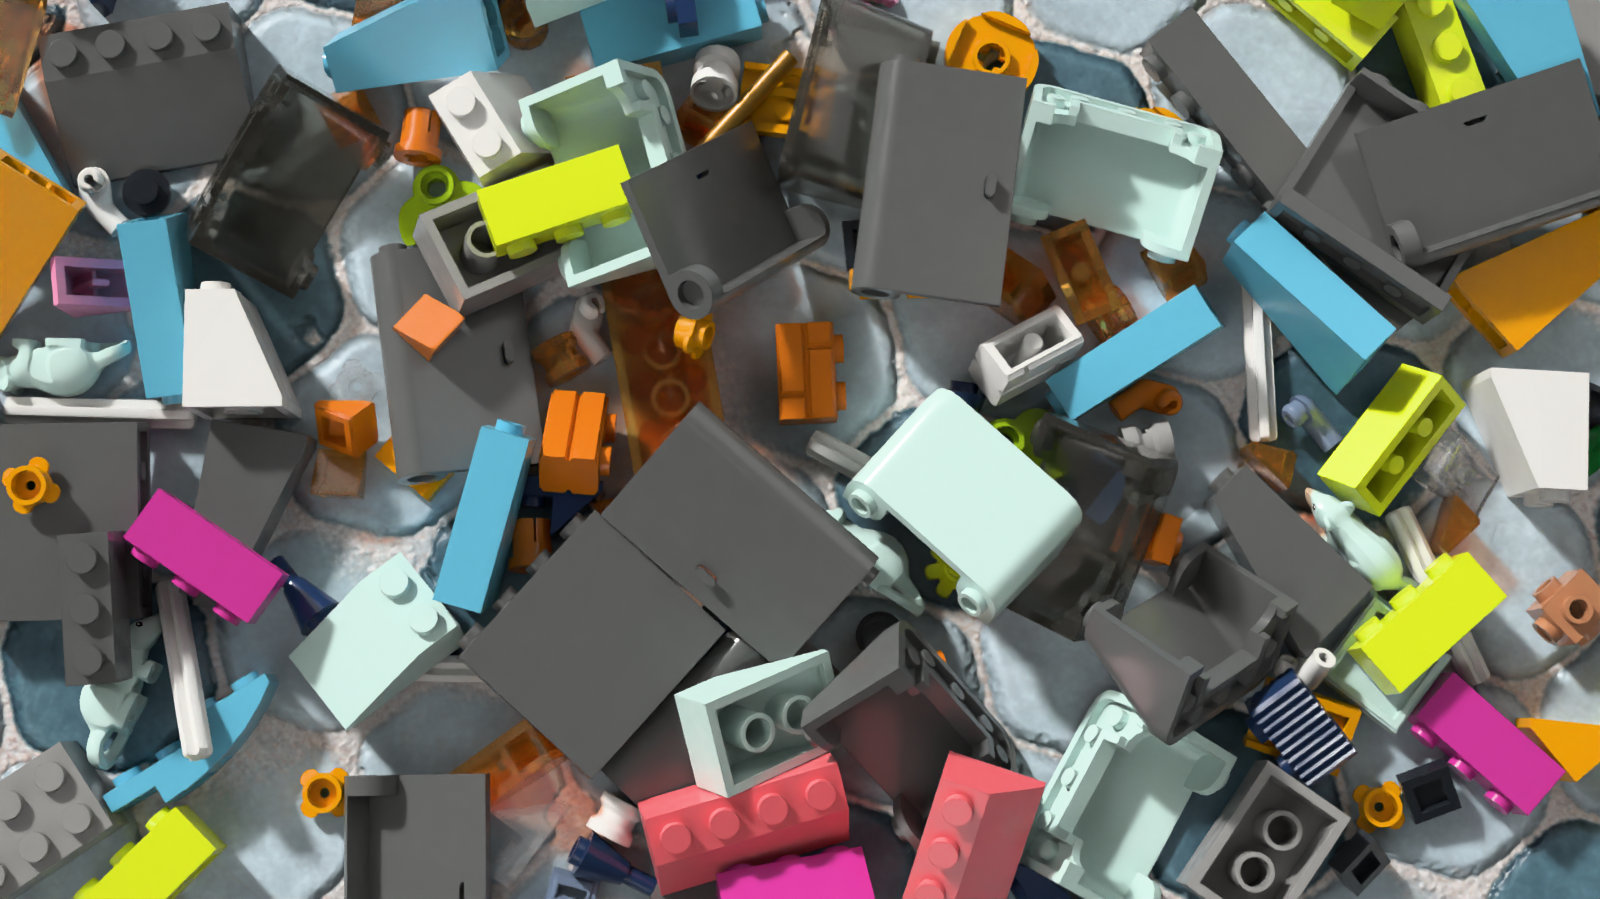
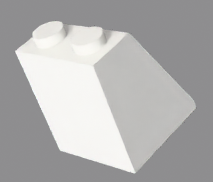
[428,71,555,188]
[182,281,302,420]
[1462,367,1590,507]

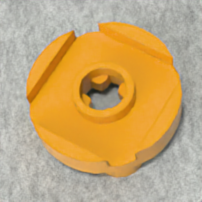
[943,11,1039,91]

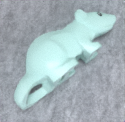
[0,338,132,397]
[1305,488,1419,610]
[826,507,926,618]
[80,613,163,770]

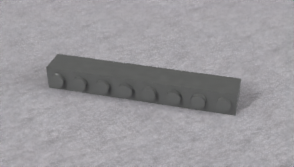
[1140,7,1413,335]

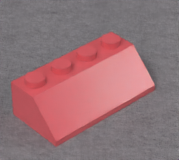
[902,751,1046,899]
[637,752,849,896]

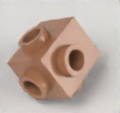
[1526,569,1600,646]

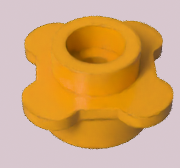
[674,313,715,359]
[2,457,61,514]
[300,768,349,818]
[1352,781,1405,833]

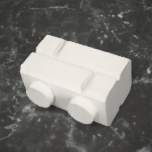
[968,305,1084,407]

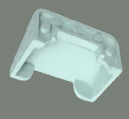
[518,58,686,289]
[1010,84,1223,264]
[842,388,1082,626]
[1020,690,1238,899]

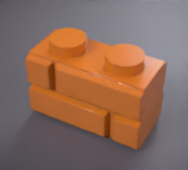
[775,321,846,426]
[539,389,617,495]

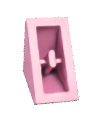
[50,256,131,318]

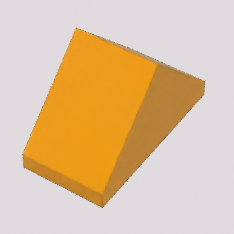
[1515,718,1600,782]

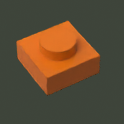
[1136,513,1183,566]

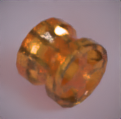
[499,0,549,51]
[1080,284,1138,343]
[531,331,591,388]

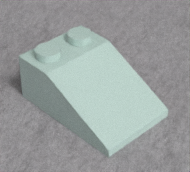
[288,552,464,732]
[674,649,842,798]

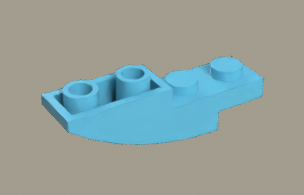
[103,671,280,813]

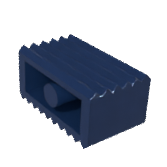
[1244,667,1358,788]

